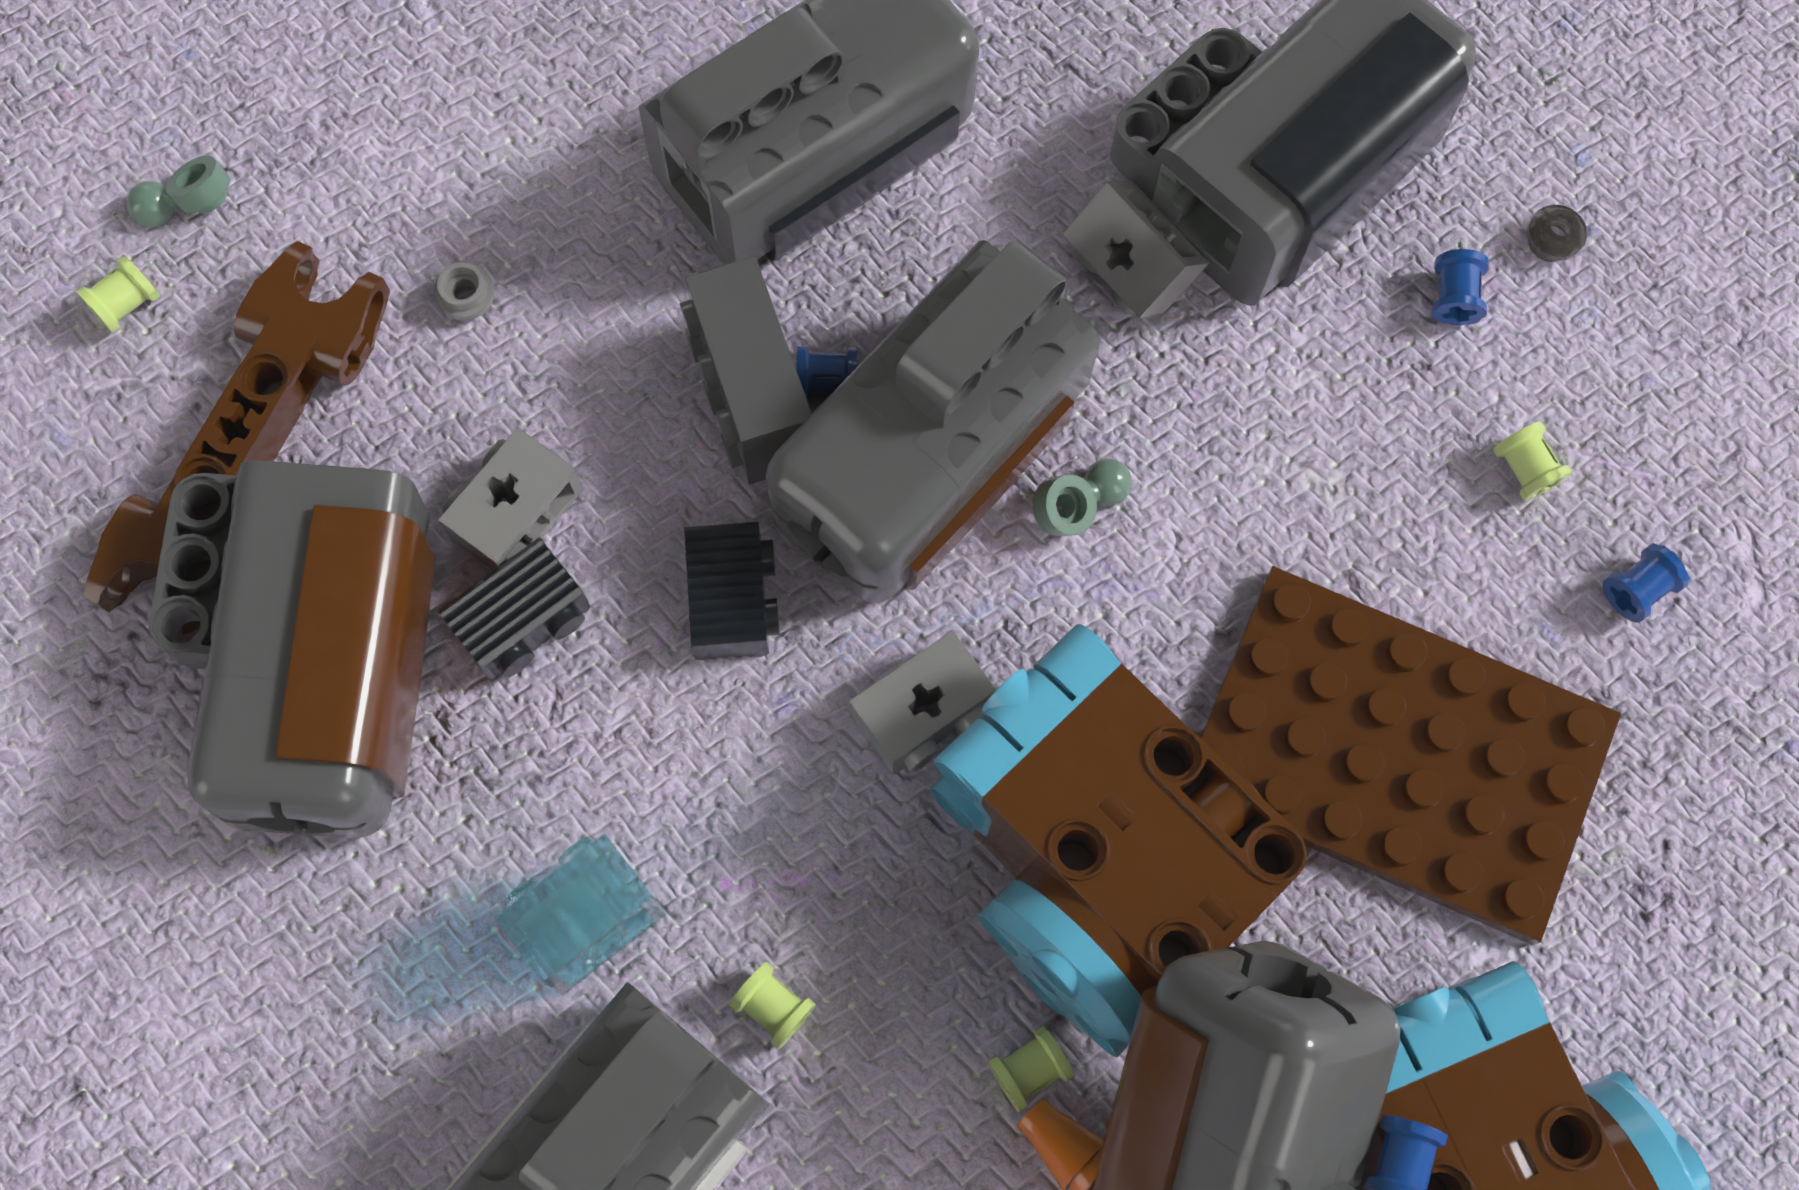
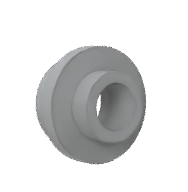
[434,262,495,320]

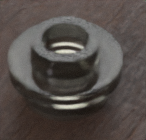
[1527,205,1587,262]

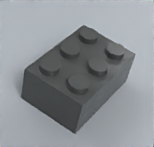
[679,256,812,485]

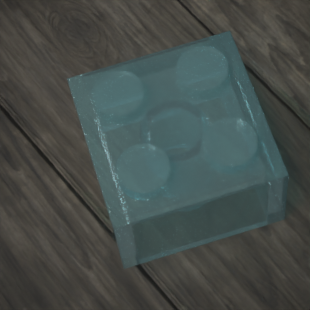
[494,833,667,995]

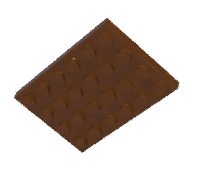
[1200,566,1621,945]

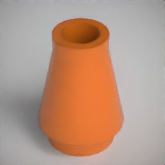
[1017,1098,1105,1190]

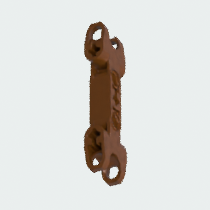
[83,241,390,644]

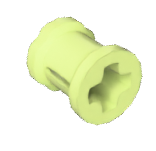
[75,255,160,333]
[1493,422,1573,501]
[729,961,816,1050]
[987,1025,1075,1113]

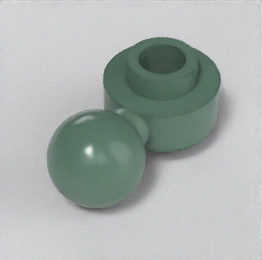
[126,155,230,228]
[1033,459,1132,537]

